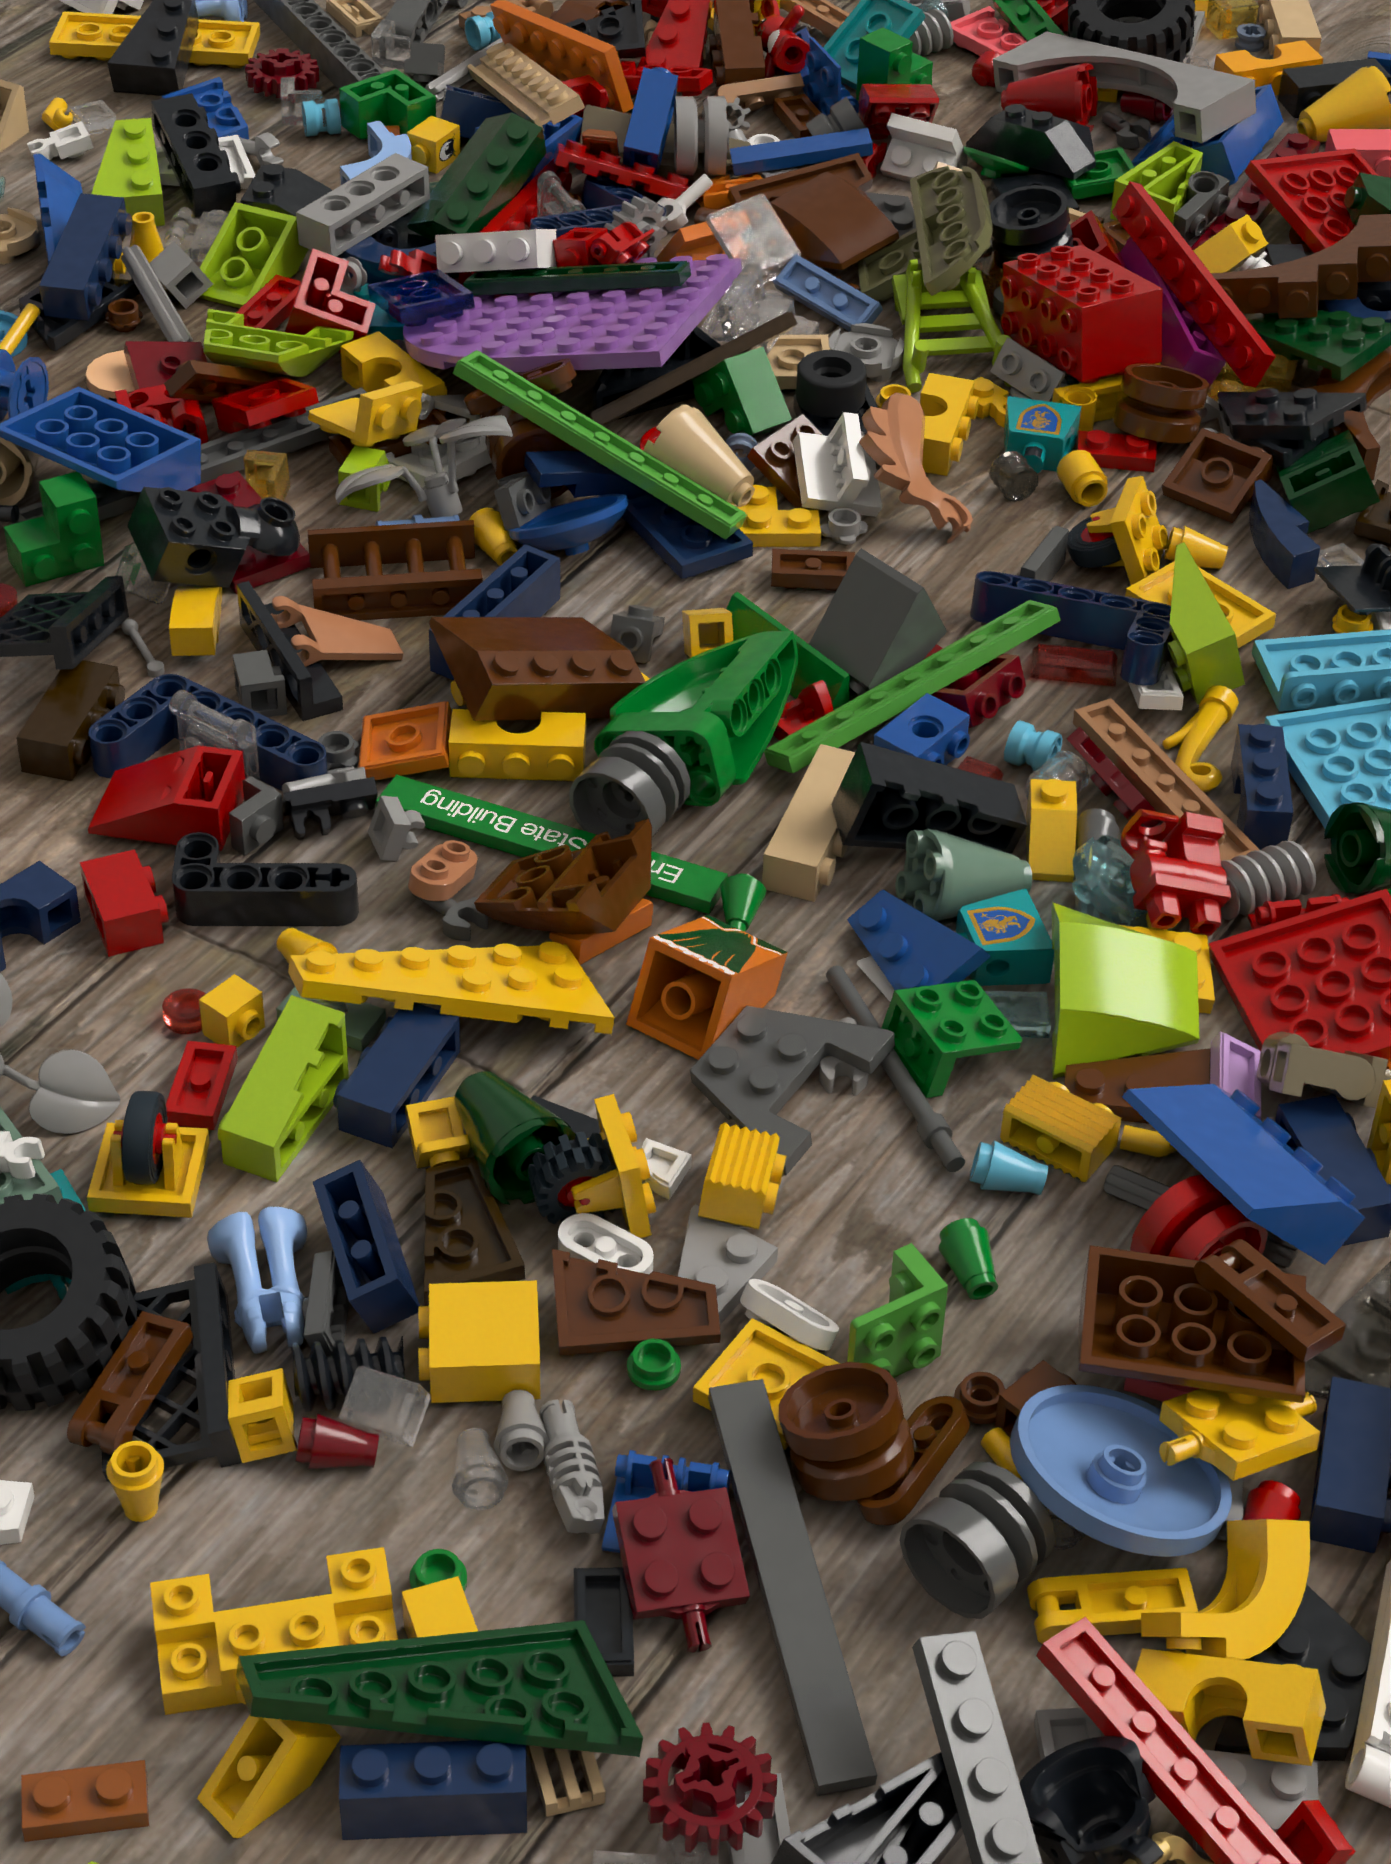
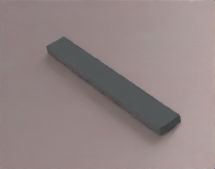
[708,1379,877,1796]

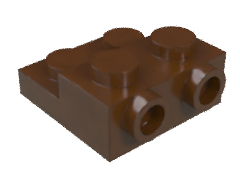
[1162,428,1273,523]

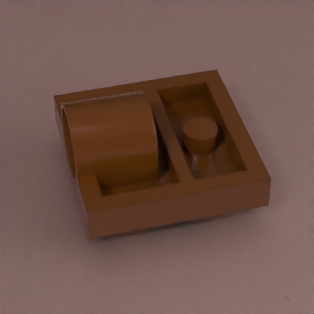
[747,414,823,509]

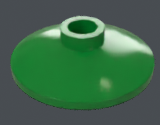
[963,146,1030,178]

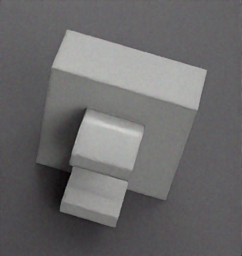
[367,796,425,861]

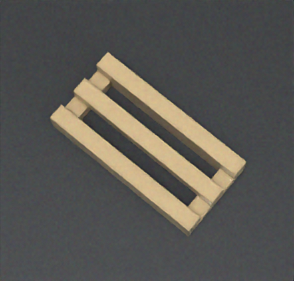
[326,0,385,38]
[526,1745,605,1817]

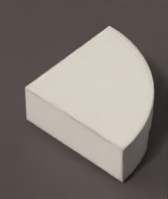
[642,1138,692,1200]

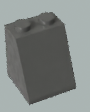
[809,548,947,698]

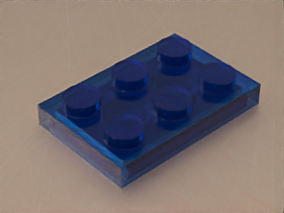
[367,269,475,327]

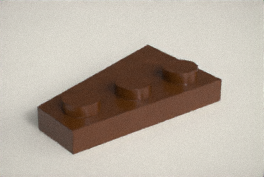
[1064,1048,1211,1124]
[552,1249,721,1355]

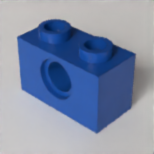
[873,693,970,765]

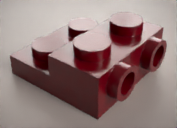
[932,654,1026,728]

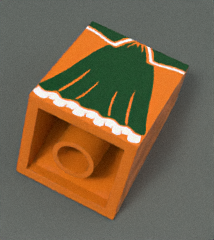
[626,915,788,1060]

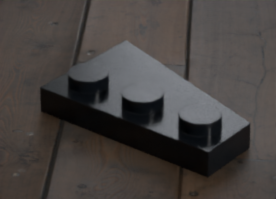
[563,0,646,59]

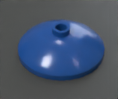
[508,494,628,556]

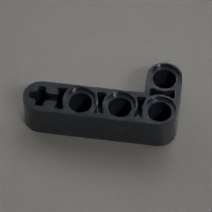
[172,832,359,926]

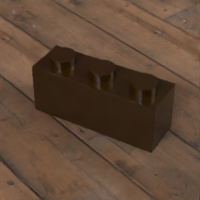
[16,660,125,781]

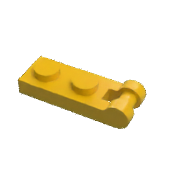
[1027,1568,1198,1644]

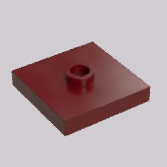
[124,341,213,404]

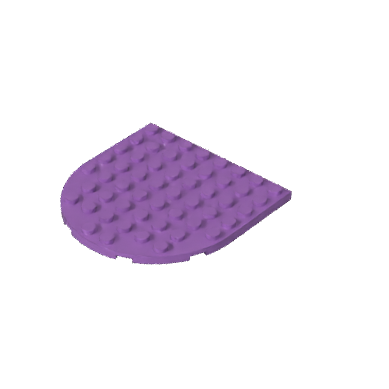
[403,254,742,373]

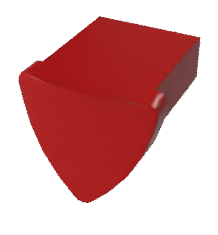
[773,680,833,741]

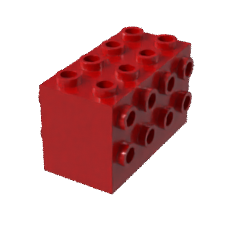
[1000,245,1163,383]

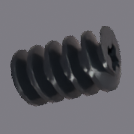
[292,1336,406,1412]

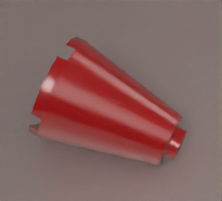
[1001,63,1098,132]

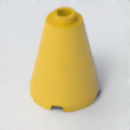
[1297,66,1391,143]

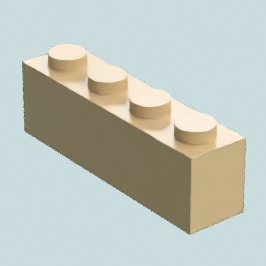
[1254,0,1322,55]
[762,744,855,902]

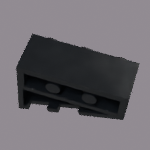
[107,0,199,96]

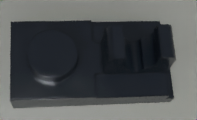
[282,777,378,840]

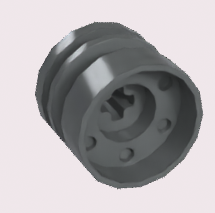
[569,731,690,839]
[900,1462,1056,1619]

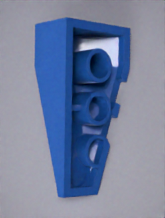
[33,154,83,264]

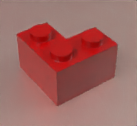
[285,248,376,353]

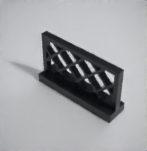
[0,576,129,670]
[97,1262,242,1482]

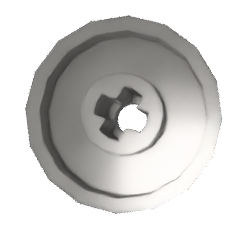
[674,96,729,176]

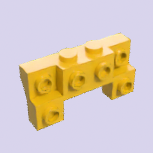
[150,1547,398,1715]

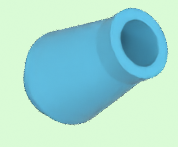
[970,1140,1048,1195]

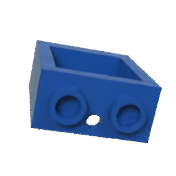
[623,67,678,175]

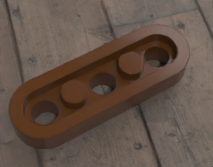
[464,358,577,418]
[857,1396,970,1526]

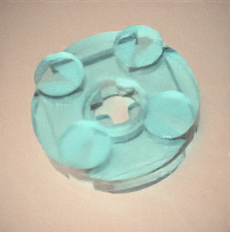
[1072,835,1147,926]

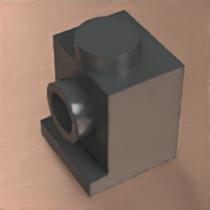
[232,650,287,717]

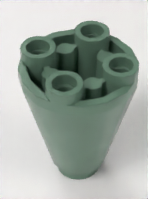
[895,829,1032,921]

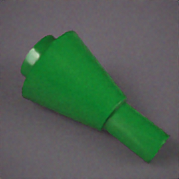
[720,874,766,932]

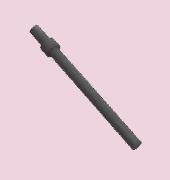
[826,965,965,1172]

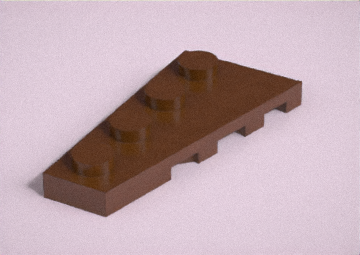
[728,153,873,242]

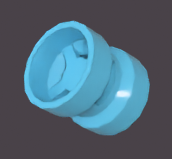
[465,12,501,51]
[302,98,341,137]
[1004,720,1063,776]

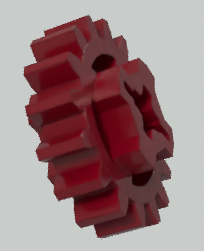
[245,48,320,98]
[643,1723,778,1856]

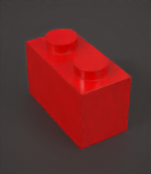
[80,849,169,957]

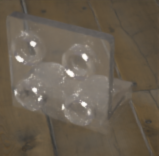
[705,193,801,299]

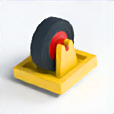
[1067,476,1168,585]
[87,1091,210,1218]

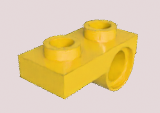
[1052,375,1128,432]

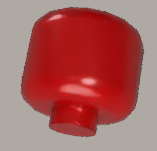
[971,50,1002,87]

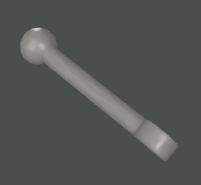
[121,619,165,678]

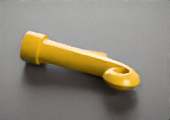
[1162,685,1239,792]

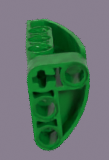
[594,631,798,807]

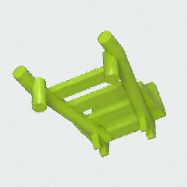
[892,259,1012,393]

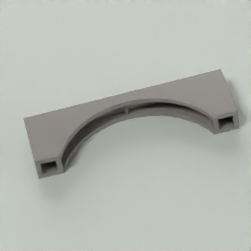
[993,32,1256,143]

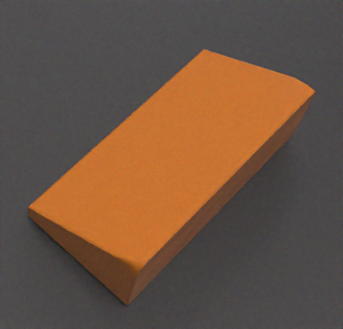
[549,898,654,965]

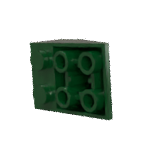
[1276,430,1380,534]

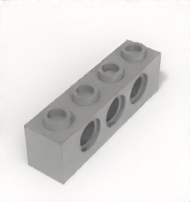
[296,153,430,256]

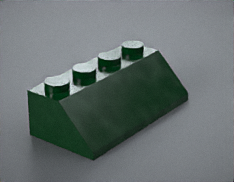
[407,113,546,242]

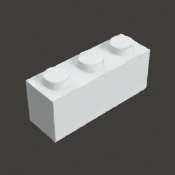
[435,229,557,273]

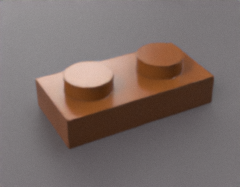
[21,1760,149,1842]

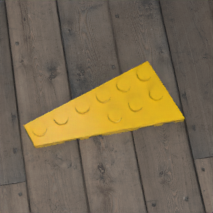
[288,942,615,1034]

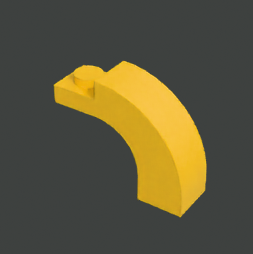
[1141,1519,1310,1660]

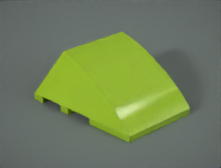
[203,309,354,377]
[1052,902,1200,1079]

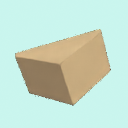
[0,79,29,152]

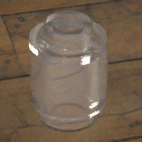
[1025,751,1089,800]

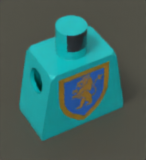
[1004,396,1082,475]
[956,889,1054,986]

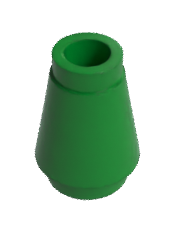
[939,1218,998,1300]

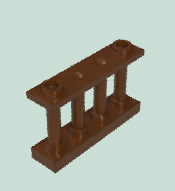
[307,520,483,621]

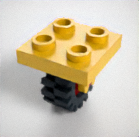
[528,1094,656,1238]

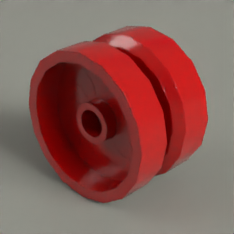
[1130,1174,1268,1261]

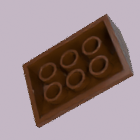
[429,617,646,721]
[1078,1245,1306,1403]

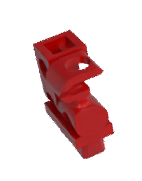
[114,384,208,444]
[1121,809,1231,937]

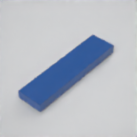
[730,128,873,176]

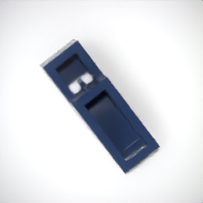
[1249,480,1321,589]

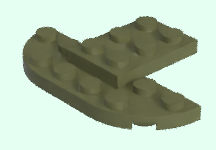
[857,166,993,301]

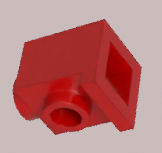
[553,227,608,267]

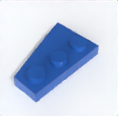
[162,77,249,139]
[847,889,991,990]

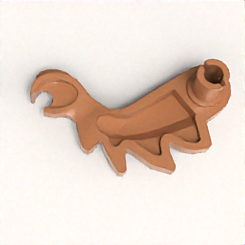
[859,393,973,543]

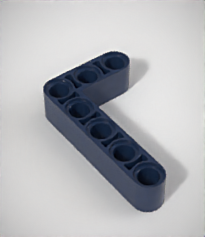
[529,175,666,238]
[970,571,1173,685]
[88,674,327,791]

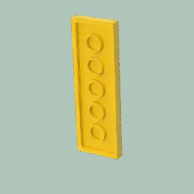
[49,11,260,68]

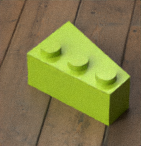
[91,118,165,226]
[1110,141,1203,226]
[217,995,349,1183]

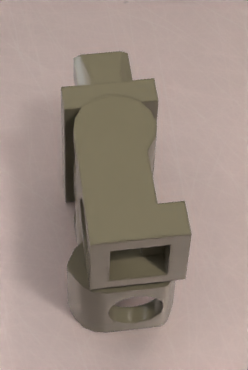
[1257,1032,1391,1108]

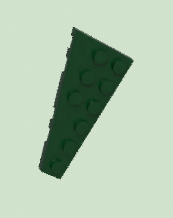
[236,1620,643,1757]

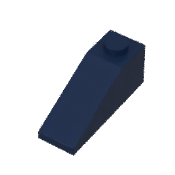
[439,85,517,142]

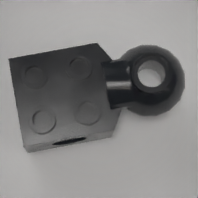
[127,487,300,588]

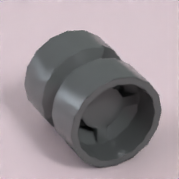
[805,96,866,136]

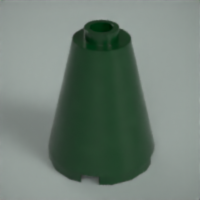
[1324,802,1391,894]
[454,1071,576,1205]

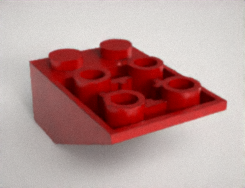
[859,84,939,140]
[88,745,245,851]

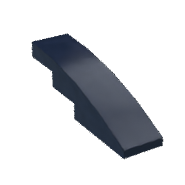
[524,450,649,500]

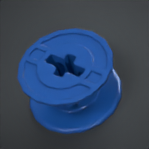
[0,349,49,422]

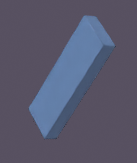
[773,254,883,332]

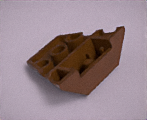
[749,172,899,270]
[474,818,652,934]

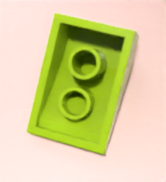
[199,202,309,308]
[1167,542,1245,705]

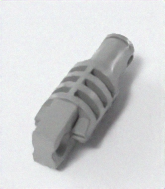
[539,1399,605,1534]

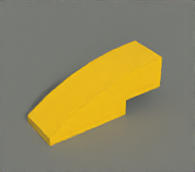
[169,585,222,656]

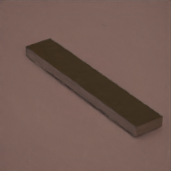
[587,311,798,426]

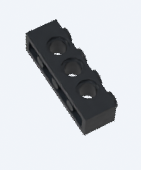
[151,93,241,217]

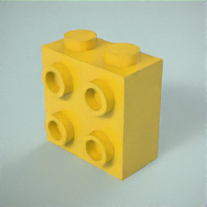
[418,1280,541,1403]

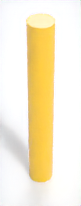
[0,303,40,355]

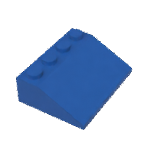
[1131,84,1284,186]
[0,386,201,493]
[1122,1084,1366,1265]

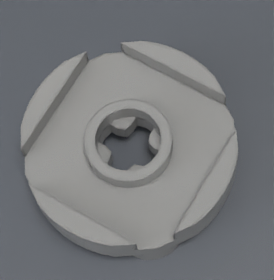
[829,323,904,382]

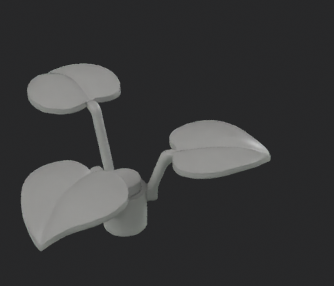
[335,415,513,518]
[0,973,120,1134]

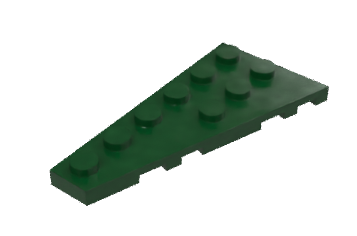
[1243,310,1391,381]

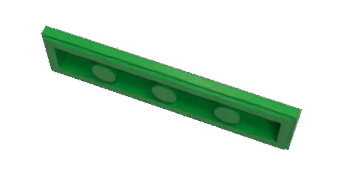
[726,592,850,710]

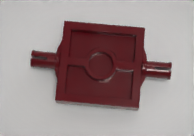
[612,1458,750,1653]

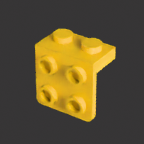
[308,380,423,447]

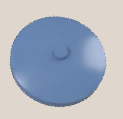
[1010,1385,1232,1557]

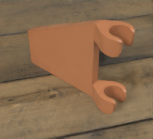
[271,596,403,667]

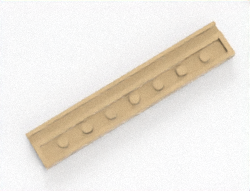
[466,42,585,131]

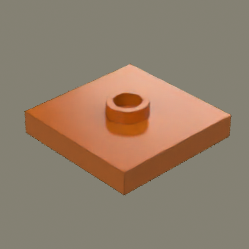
[358,701,452,780]

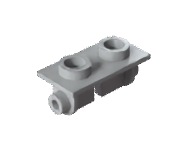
[990,337,1068,402]

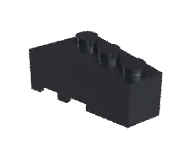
[771,1752,963,1864]

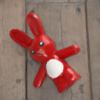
[754,0,810,78]

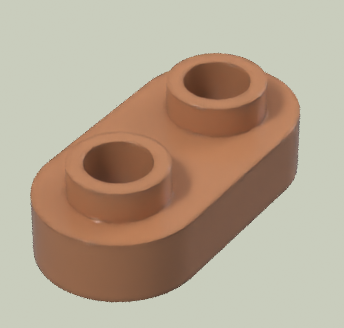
[408,840,478,901]

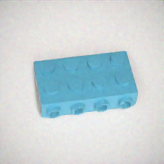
[1252,629,1391,712]

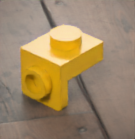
[405,1096,470,1168]

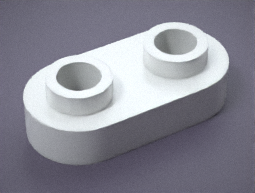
[558,1213,654,1274]
[740,1279,839,1351]

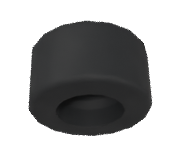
[796,350,867,418]

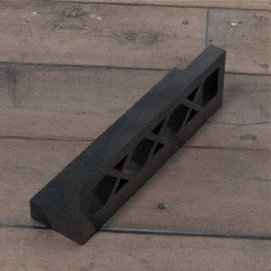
[237,581,343,721]

